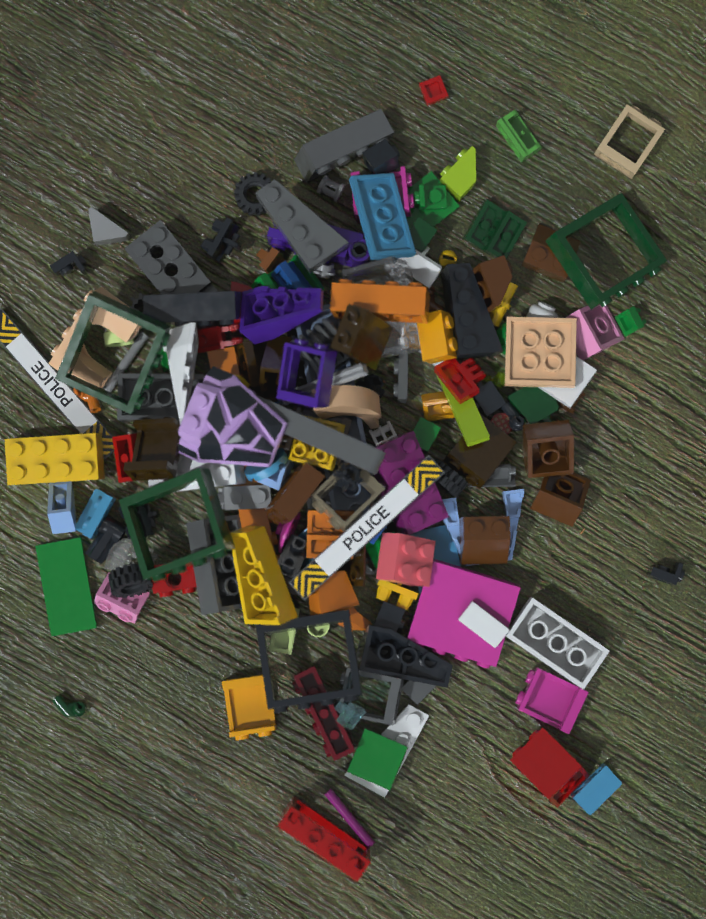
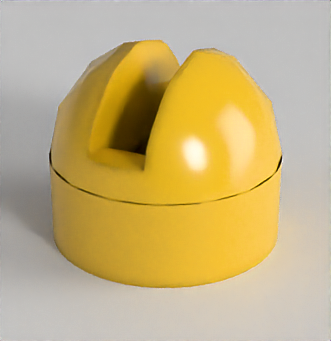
[439,250,457,268]

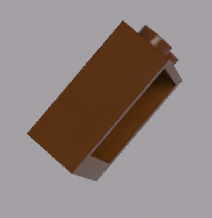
[264,462,325,525]

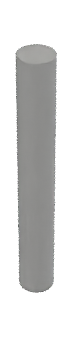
[103,332,148,393]

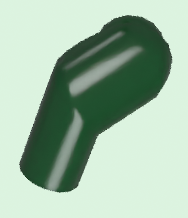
[52,694,86,717]

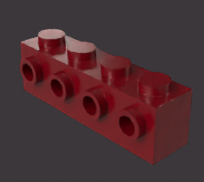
[292,665,355,761]

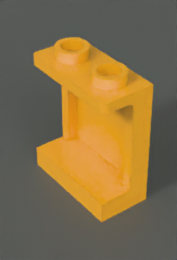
[222,674,277,740]

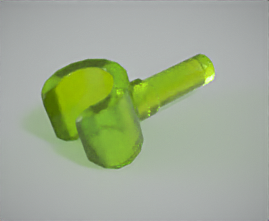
[482,372,505,388]

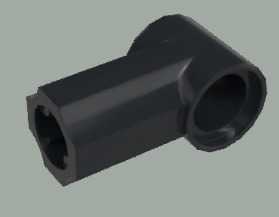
[85,515,127,564]

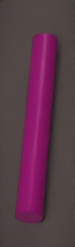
[324,788,375,848]

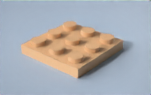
[505,317,577,388]

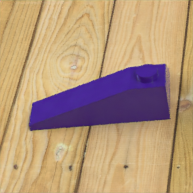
[239,286,323,344]

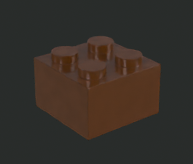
[523,420,574,478]

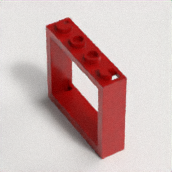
[278,796,371,882]

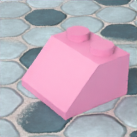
[566,305,625,360]

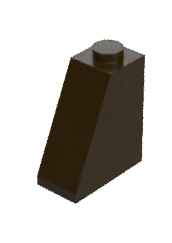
[259,336,292,406]

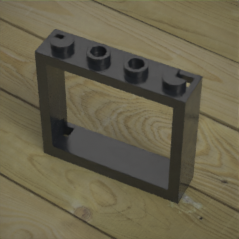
[256,610,363,713]

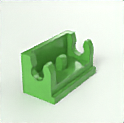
[496,109,542,163]

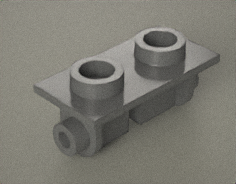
[469,464,516,487]

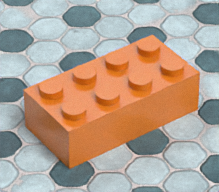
[330,279,430,324]

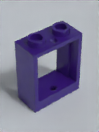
[276,338,337,408]

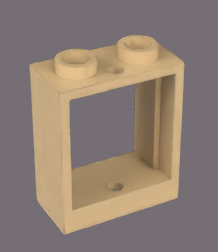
[594,104,665,179]

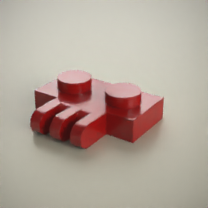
[434,358,486,404]

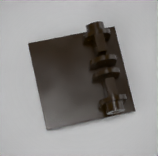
[339,545,366,586]

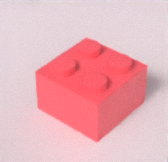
[376,533,436,587]

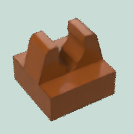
[256,247,286,274]

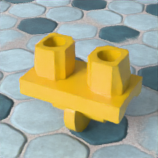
[376,580,419,610]

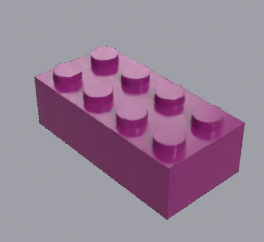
[373,431,449,535]

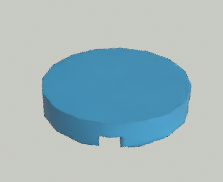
[244,448,289,481]

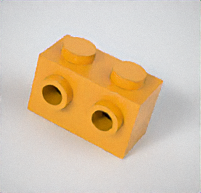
[417,310,458,364]

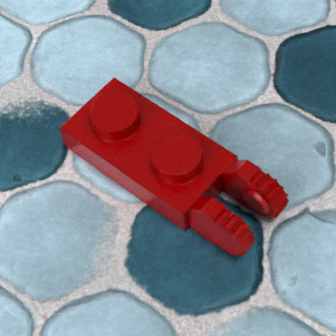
[197,323,244,353]

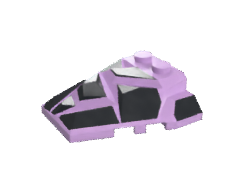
[178,366,288,467]

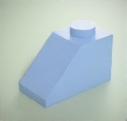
[47,481,76,534]

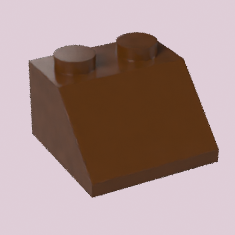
[521,224,581,283]
[473,255,513,314]
[530,473,591,527]
[459,516,510,565]

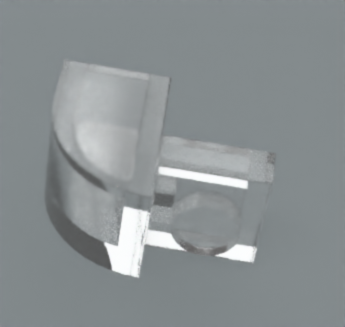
[104,538,158,571]

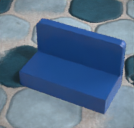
[271,261,312,290]

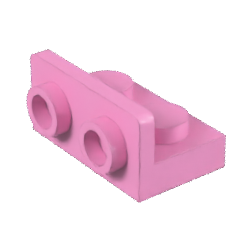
[94,573,150,624]

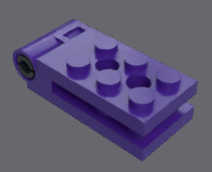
[267,222,370,269]

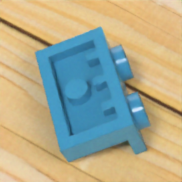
[76,489,116,539]

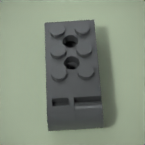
[124,220,218,325]

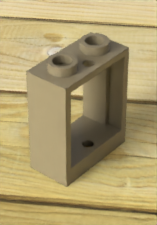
[312,461,385,532]

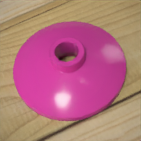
[276,511,301,554]

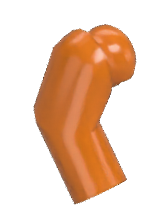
[73,388,101,413]

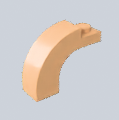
[312,385,382,429]

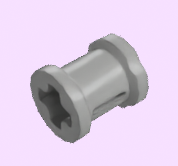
[316,174,346,203]

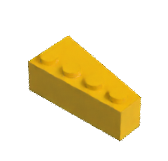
[230,526,298,625]

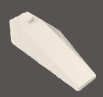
[163,322,199,425]

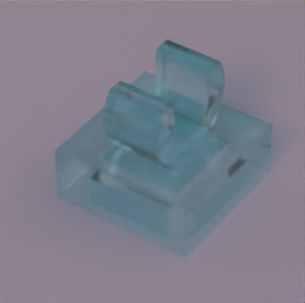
[334,701,366,730]

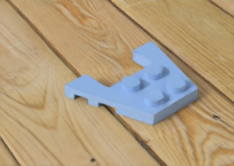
[442,489,524,566]

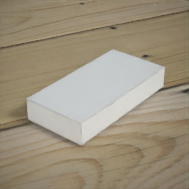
[458,601,510,648]

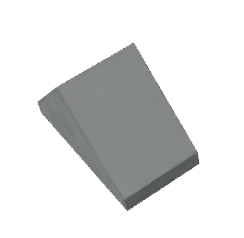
[88,207,131,246]

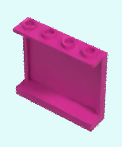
[407,559,521,669]

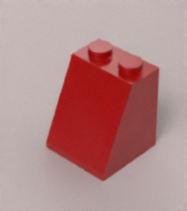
[510,727,590,808]

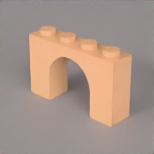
[49,287,141,389]

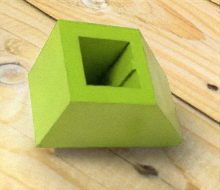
[440,146,476,201]

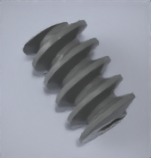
[291,318,338,366]

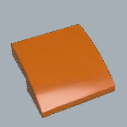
[306,509,355,559]

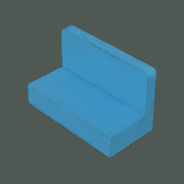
[570,763,622,815]

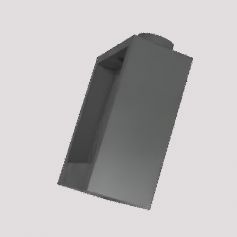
[336,667,404,725]

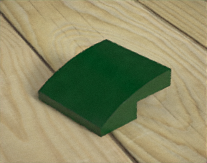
[463,199,527,260]

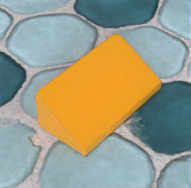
[421,391,455,421]

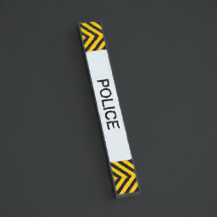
[0,308,114,460]
[289,455,445,600]

